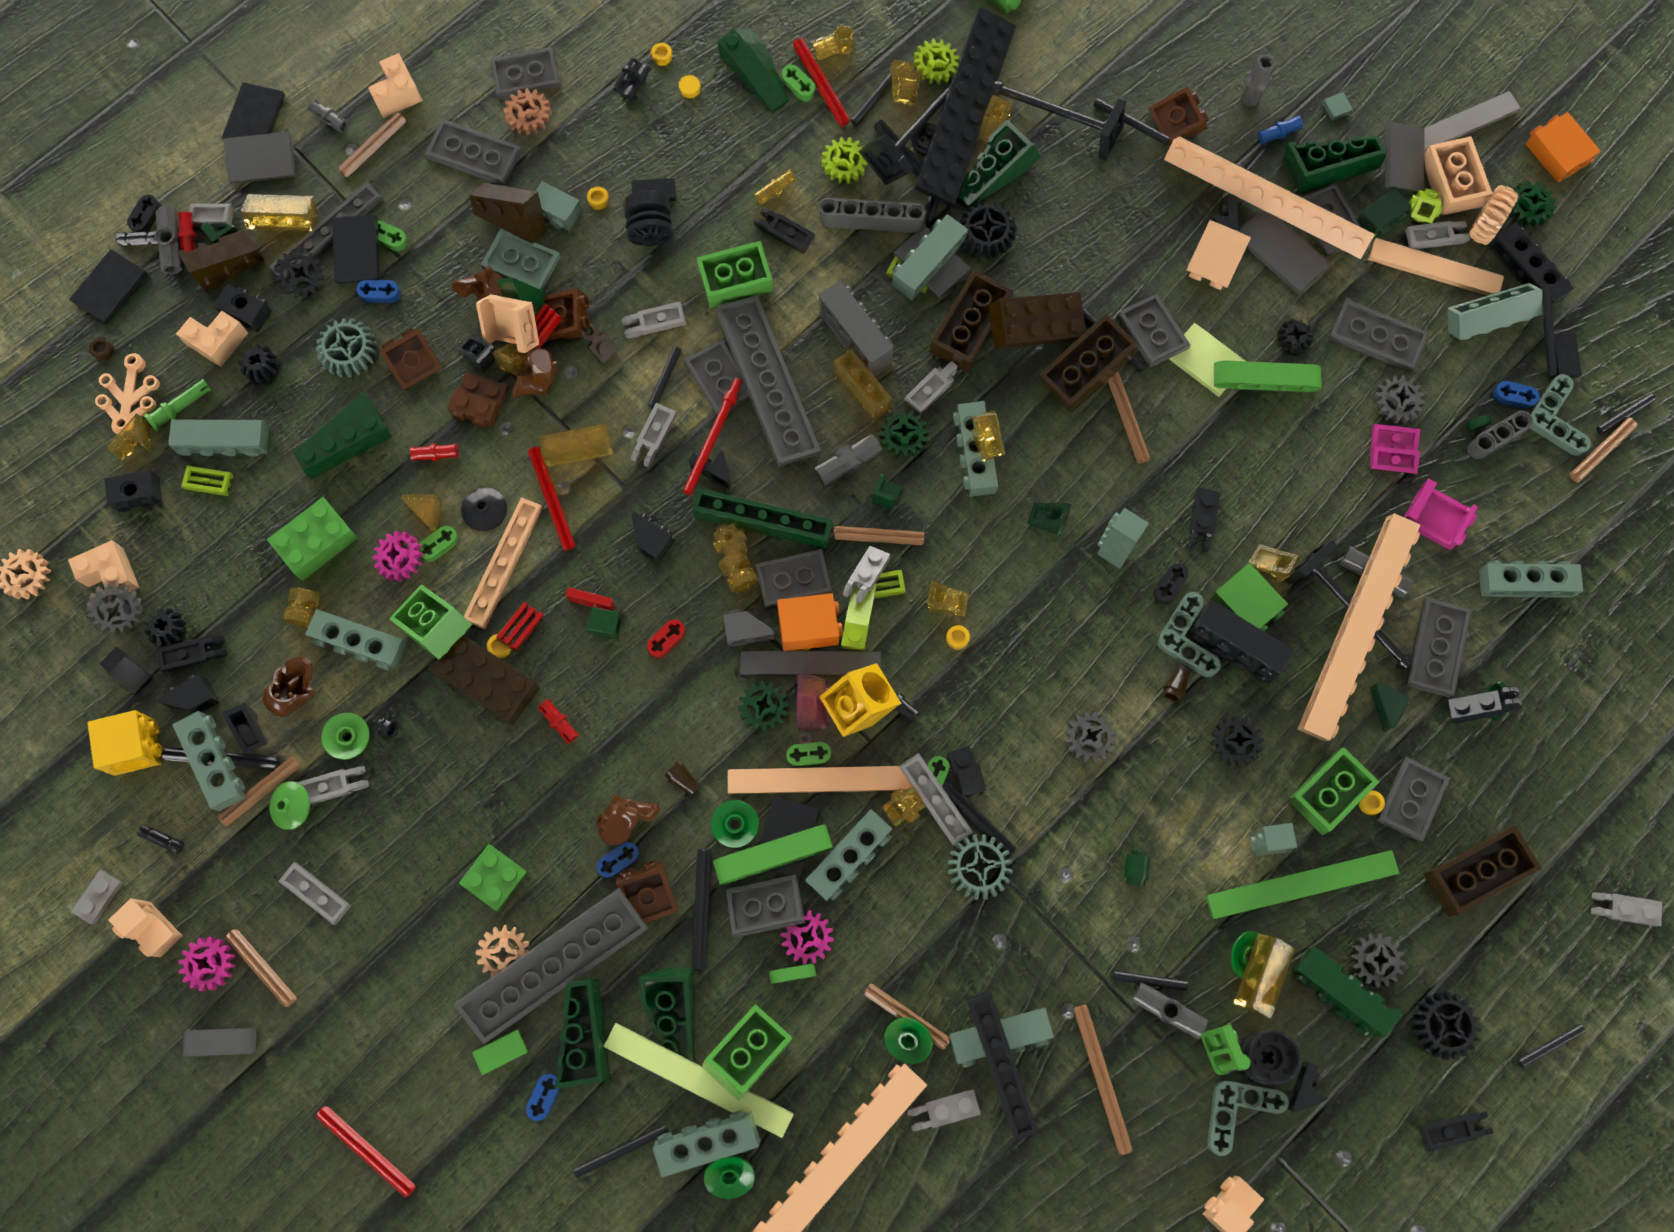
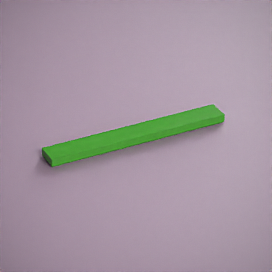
[1205,850,1400,920]

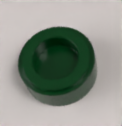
[1467,414,1492,431]

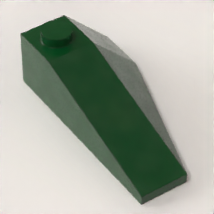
[717,29,789,113]
[958,120,1041,207]
[639,967,695,1063]

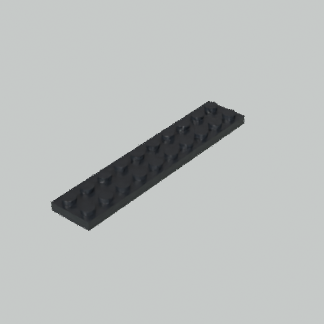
[914,6,1016,208]

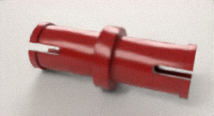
[177,211,196,253]
[410,443,459,462]
[538,699,579,744]

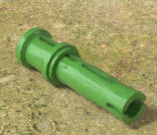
[144,378,212,431]

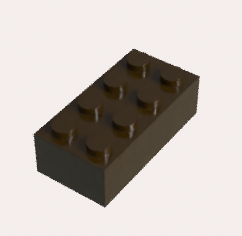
[929,270,1013,373]
[988,292,1086,349]
[1039,313,1138,413]
[430,635,540,726]
[1423,826,1542,917]

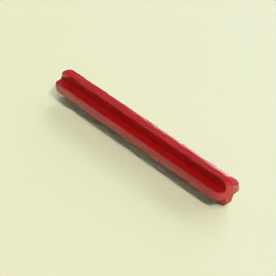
[793,38,850,127]
[528,446,575,550]
[316,1106,415,1197]

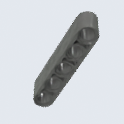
[819,198,926,233]

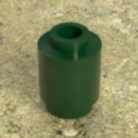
[1124,850,1151,886]

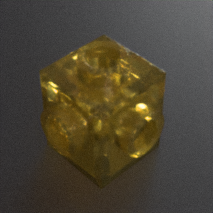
[712,523,748,563]
[882,787,926,827]

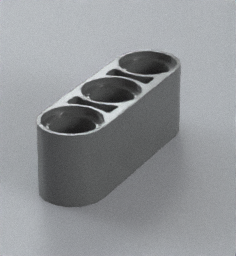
[1468,411,1533,459]
[182,1028,257,1056]

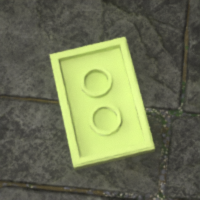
[1169,323,1245,397]

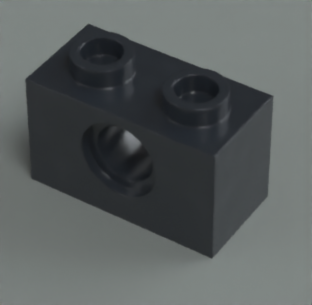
[213,284,272,333]
[104,469,162,512]

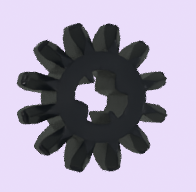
[238,344,279,384]
[144,608,187,647]

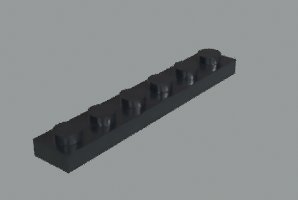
[966,990,1038,1141]

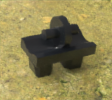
[613,57,651,101]

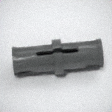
[308,99,349,133]

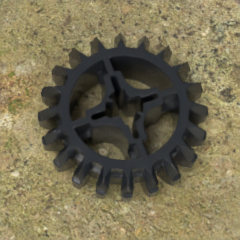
[959,201,1017,260]
[1411,991,1482,1060]

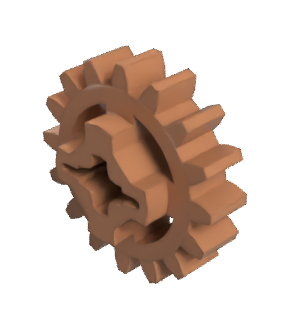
[504,88,552,135]

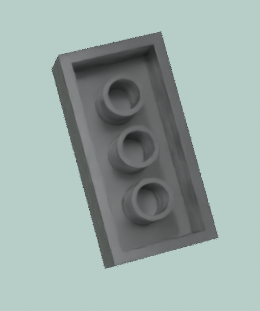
[819,280,894,380]

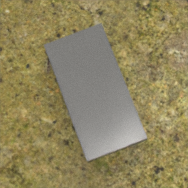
[189,204,235,227]

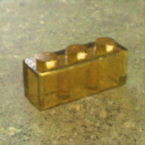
[241,194,318,231]
[833,349,893,421]
[539,424,613,467]
[1234,934,1295,1018]

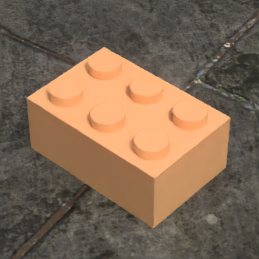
[1424,137,1493,216]

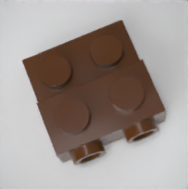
[1148,86,1209,146]
[539,288,591,341]
[379,328,443,390]
[447,372,509,428]
[616,860,678,923]

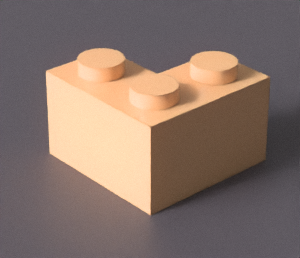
[368,53,422,118]
[176,311,248,367]
[68,540,139,592]
[108,898,182,957]
[1203,1175,1264,1232]

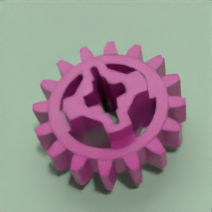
[372,531,424,582]
[781,910,834,965]
[178,937,235,991]

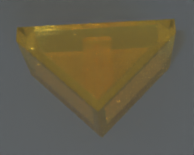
[493,343,531,378]
[401,494,442,533]

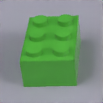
[696,241,773,308]
[267,497,358,581]
[389,584,472,659]
[1287,747,1379,835]
[702,1004,792,1101]

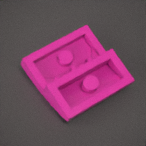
[1370,424,1421,474]

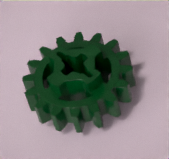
[1509,180,1557,228]
[879,409,929,459]
[738,681,789,733]

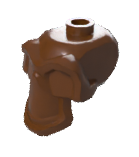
[452,265,503,300]
[512,348,557,399]
[262,657,315,717]
[596,795,660,846]

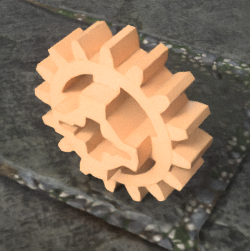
[0,549,51,599]
[476,925,529,978]

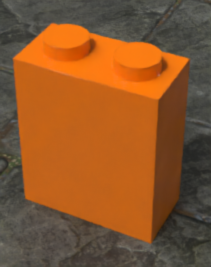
[1526,112,1600,183]
[777,593,843,651]

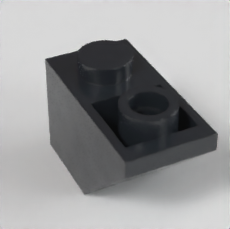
[632,511,674,564]
[156,674,220,713]

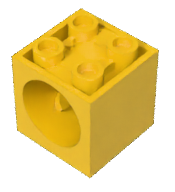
[819,663,901,737]
[87,710,162,776]

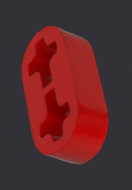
[647,619,686,659]

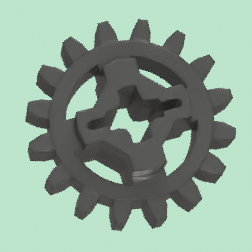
[1373,376,1426,424]
[86,582,143,633]
[1064,711,1117,763]
[1349,933,1406,988]

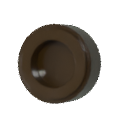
[89,337,114,361]

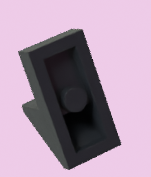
[1207,196,1239,232]
[457,334,498,373]
[688,450,731,489]
[100,647,153,695]
[221,702,267,754]
[947,745,986,798]
[1287,1062,1329,1112]

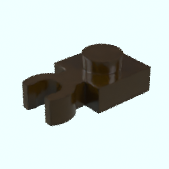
[579,323,619,364]

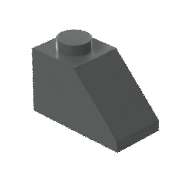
[723,609,775,647]

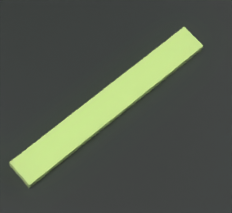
[604,1023,794,1138]

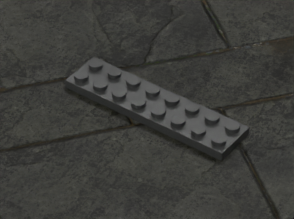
[715,296,821,467]
[454,888,648,1044]

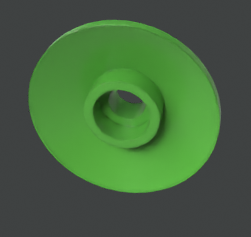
[321,713,370,760]
[269,781,310,830]

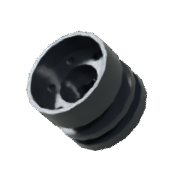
[623,190,673,246]
[1239,1030,1301,1085]

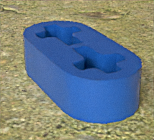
[357,280,401,303]
[1493,381,1539,409]
[597,842,640,879]
[526,1074,561,1121]

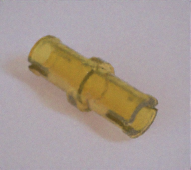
[754,169,797,205]

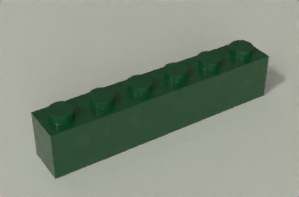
[692,488,833,549]

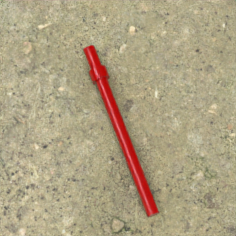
[683,378,742,495]

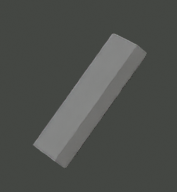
[278,862,351,925]

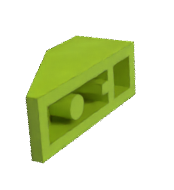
[841,584,877,652]

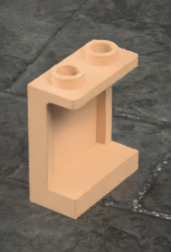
[1186,220,1251,290]
[476,294,539,353]

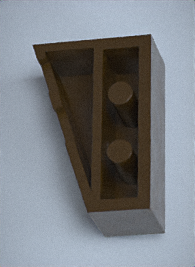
[469,183,547,244]
[177,230,264,292]

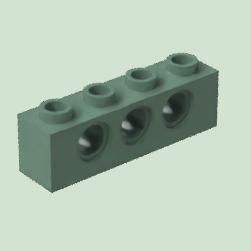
[953,401,998,497]
[1479,560,1583,597]
[305,609,408,671]
[172,711,245,812]
[805,809,892,902]
[653,1110,760,1177]

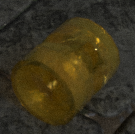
[718,551,759,594]
[282,587,320,627]

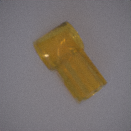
[812,26,855,61]

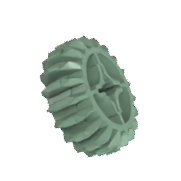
[315,318,378,378]
[947,834,1013,900]

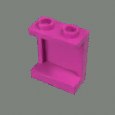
[1404,479,1478,550]

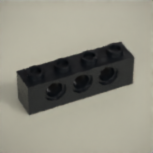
[1488,222,1574,307]

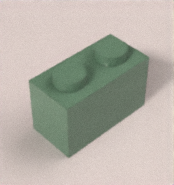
[536,181,582,231]
[1250,823,1297,856]

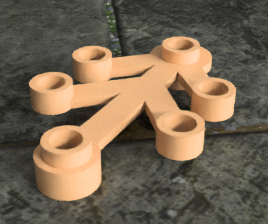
[95,353,160,436]

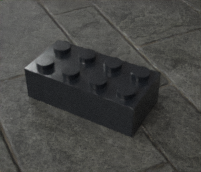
[1188,600,1295,684]

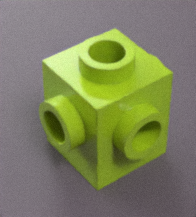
[1408,189,1443,224]

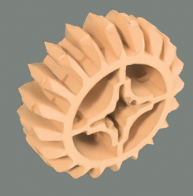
[1469,185,1518,245]

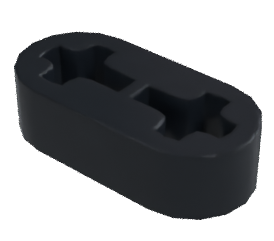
[127,194,161,233]
[1153,563,1188,604]

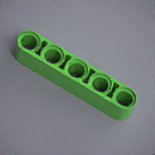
[1214,360,1322,392]
[713,825,833,885]

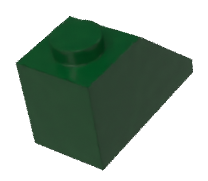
[497,278,546,317]

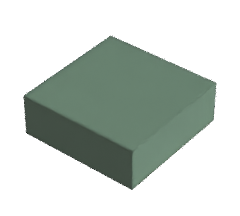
[1322,92,1353,121]

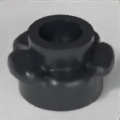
[376,715,398,738]

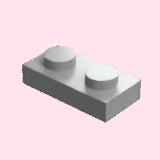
[71,870,123,925]

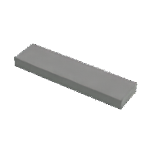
[899,753,973,846]

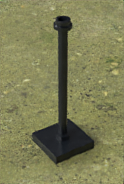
[858,77,953,185]
[992,81,1126,161]
[1283,539,1413,670]

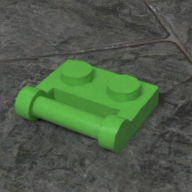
[1201,1024,1250,1075]

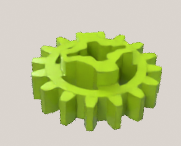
[913,39,960,85]
[822,137,868,184]

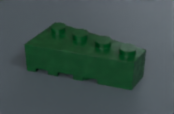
[1283,135,1387,192]
[293,391,392,480]
[1291,947,1404,1037]
[554,979,611,1089]

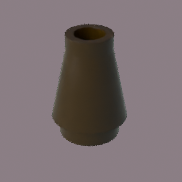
[1163,666,1190,703]
[664,762,700,796]

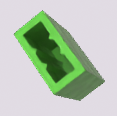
[1211,563,1288,631]

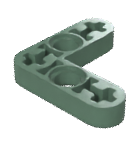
[1530,374,1591,456]
[1157,592,1221,677]
[1207,1081,1289,1156]

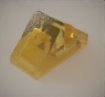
[890,60,922,105]
[978,95,1013,141]
[972,410,1005,461]
[107,413,151,460]
[1248,544,1300,583]
[927,581,969,617]

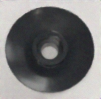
[461,487,507,531]

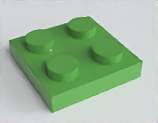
[459,844,528,912]

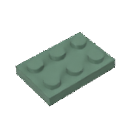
[481,229,561,291]

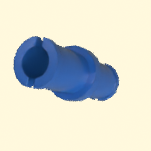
[1257,116,1303,145]

